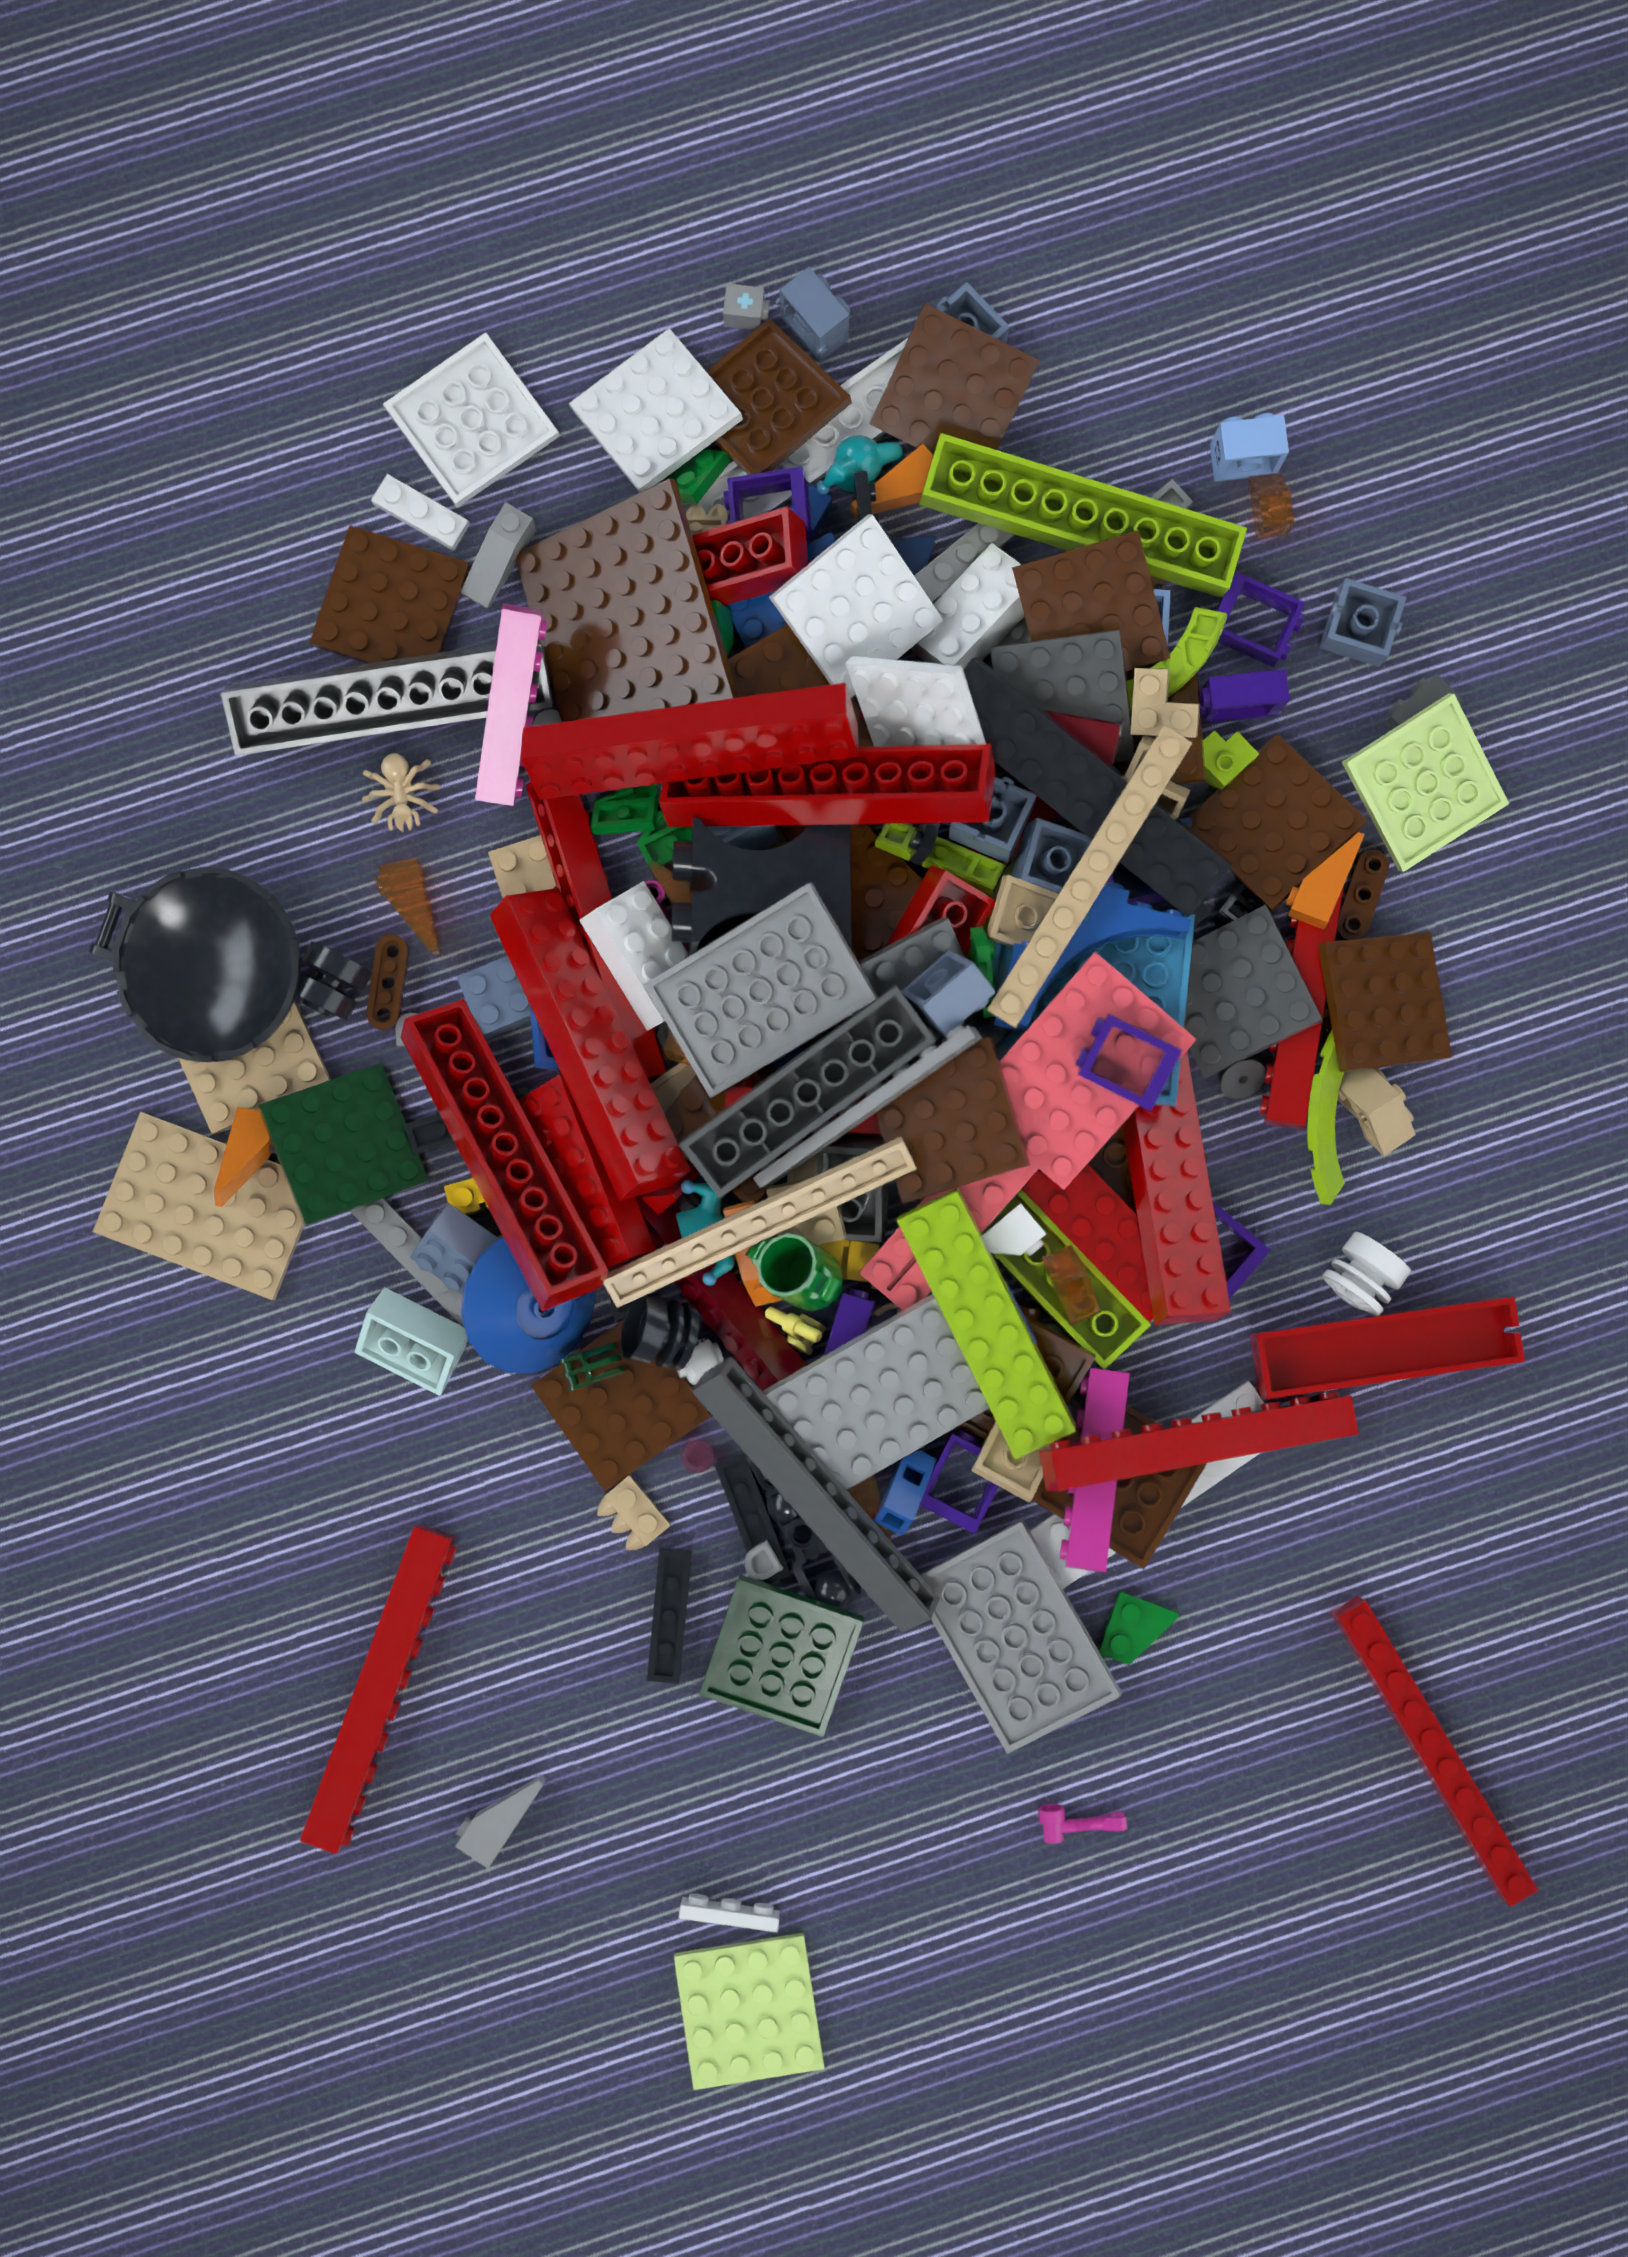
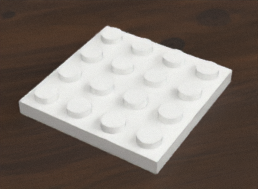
[569,329,743,493]
[383,333,560,508]
[769,514,943,699]
[845,656,986,747]

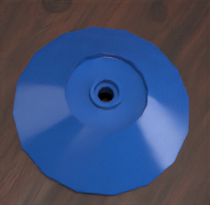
[461,1236,596,1373]

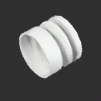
[1322,1232,1411,1316]

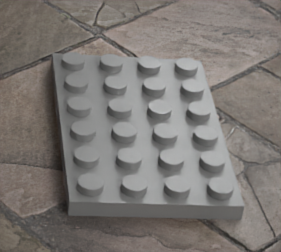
[644,883,878,1098]
[762,1294,989,1490]
[919,1519,1122,1754]

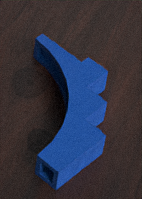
[994,882,1191,1032]

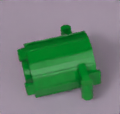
[745,1233,843,1311]

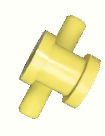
[765,1306,826,1356]

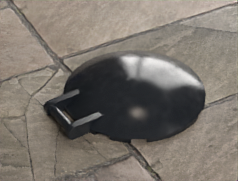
[89,867,301,1062]

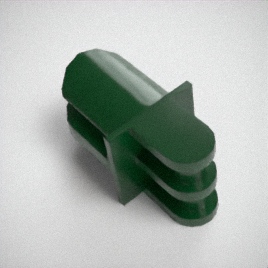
[558,1341,626,1392]

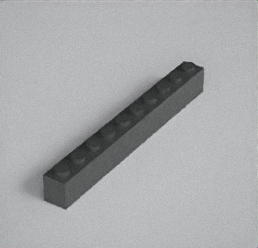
[692,1357,940,1633]

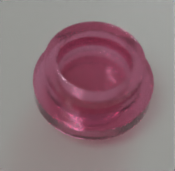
[681,1440,714,1473]

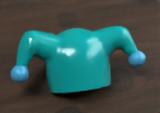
[816,435,905,494]
[675,1180,734,1286]

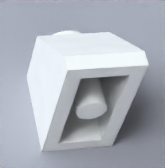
[982,1204,1046,1256]

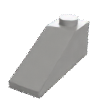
[461,502,537,609]
[455,1775,547,1869]

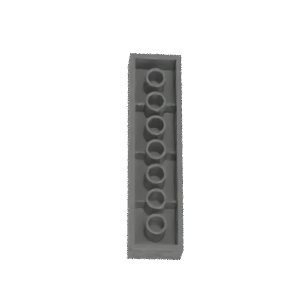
[680,984,936,1198]

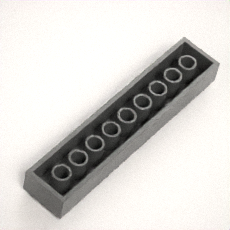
[220,639,554,756]

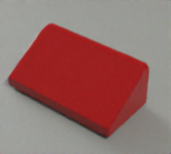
[642,1163,700,1214]

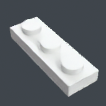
[371,474,470,551]
[679,1894,780,1932]

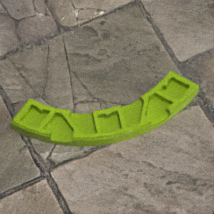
[1126,607,1228,714]
[1307,1030,1345,1205]

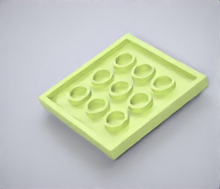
[1342,693,1509,872]
[674,1932,824,2090]

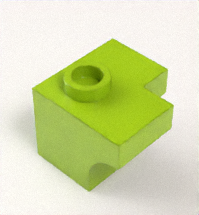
[1203,730,1259,792]

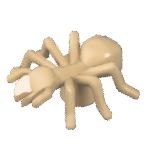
[362,753,440,832]

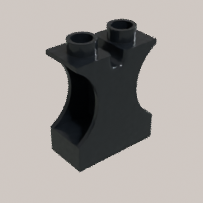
[672,818,851,956]

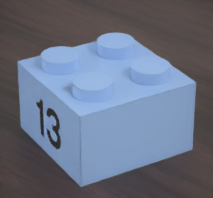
[1210,413,1289,482]

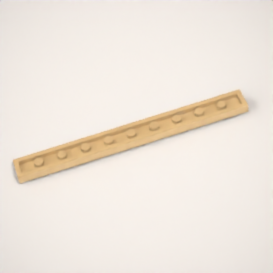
[987,726,1192,1028]
[603,1137,917,1308]

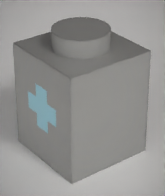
[723,283,770,330]

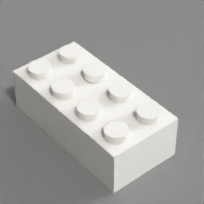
[911,543,1025,670]
[579,881,689,1031]

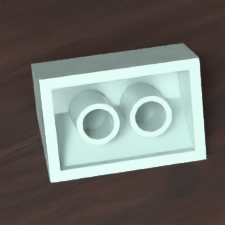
[354,1287,468,1396]

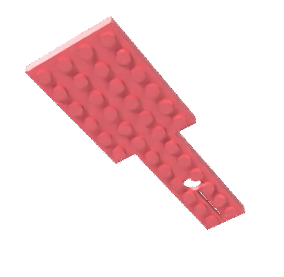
[859,952,1197,1311]

